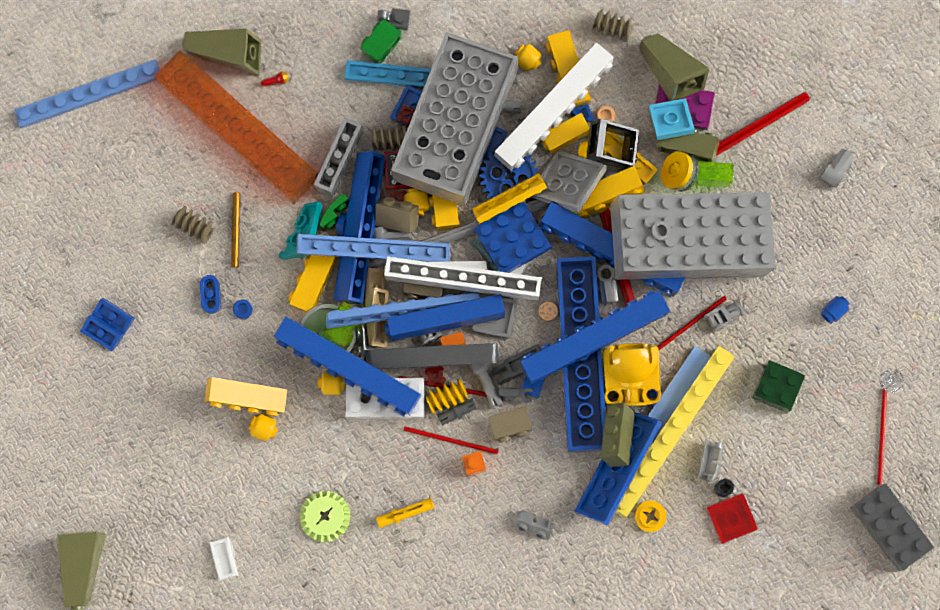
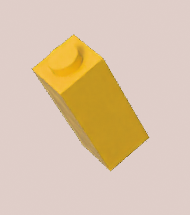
[541,113,590,154]

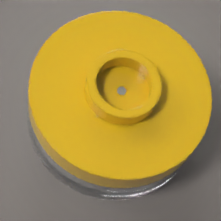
[660,151,699,192]

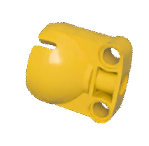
[602,343,661,406]

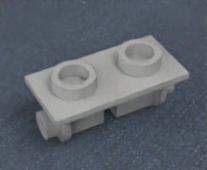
[355,323,375,361]
[697,440,724,482]
[512,510,554,540]

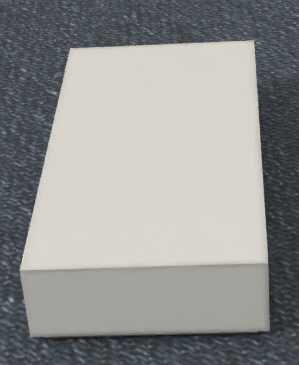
[209,537,238,581]

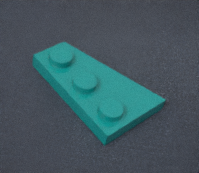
[278,201,323,260]

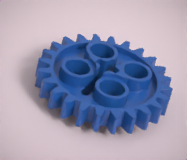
[478,149,539,202]

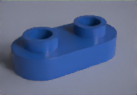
[200,275,221,314]

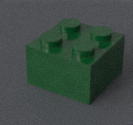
[752,360,805,413]

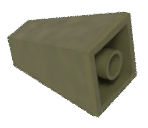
[182,28,262,76]
[639,33,709,101]
[57,532,105,610]

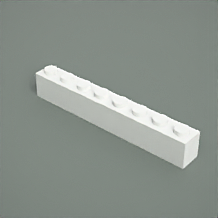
[494,43,614,171]
[384,257,542,301]

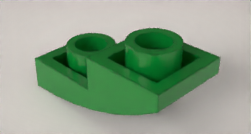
[320,193,349,231]

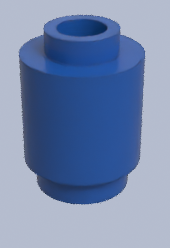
[821,296,850,324]

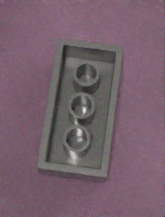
[850,483,935,572]

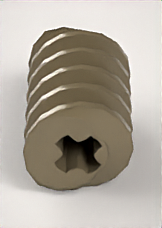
[592,8,634,42]
[372,125,407,150]
[172,206,215,244]

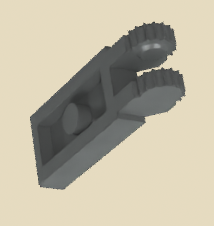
[492,344,540,385]

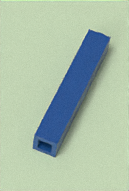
[384,294,505,342]

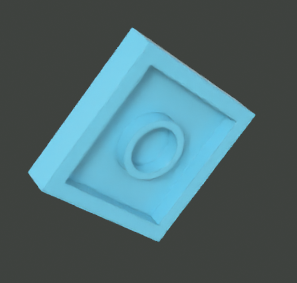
[649,98,695,140]

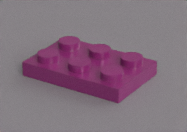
[655,84,715,130]

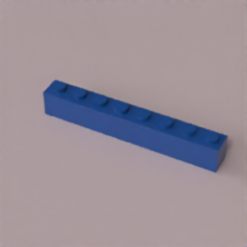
[333,151,386,304]
[539,202,685,297]
[520,290,670,385]
[274,317,421,417]

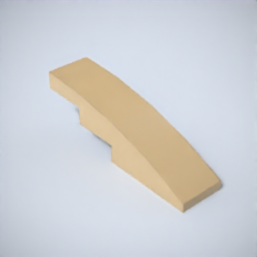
[365,268,389,348]

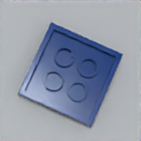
[474,202,552,273]

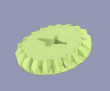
[300,491,350,542]

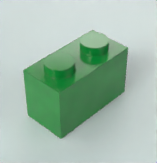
[361,19,402,64]

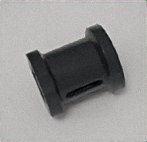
[714,478,734,497]

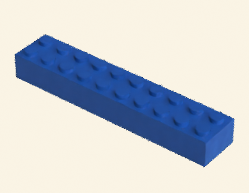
[556,256,606,453]

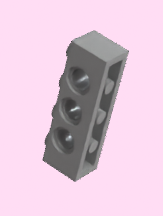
[314,117,364,198]

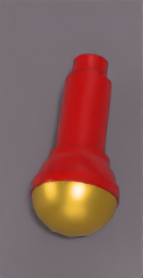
[261,71,289,87]

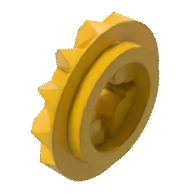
[635,501,666,532]

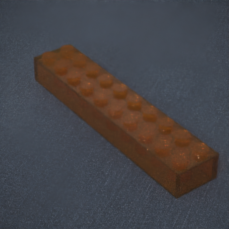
[154,50,318,205]

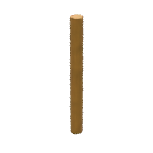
[231,192,240,268]

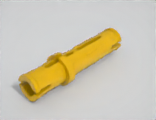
[376,497,435,529]

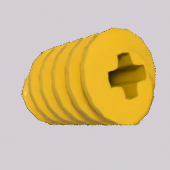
[426,378,469,414]

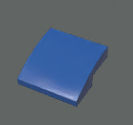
[80,298,135,351]

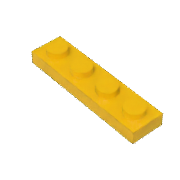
[588,131,658,185]
[472,173,547,224]

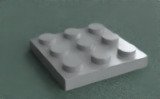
[531,150,607,213]

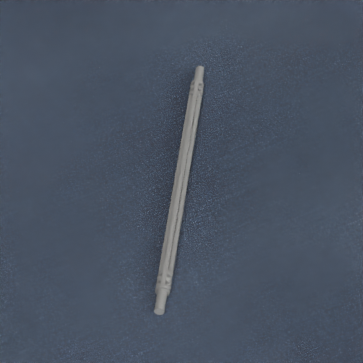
[368,176,606,268]

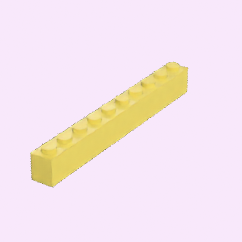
[616,346,735,518]

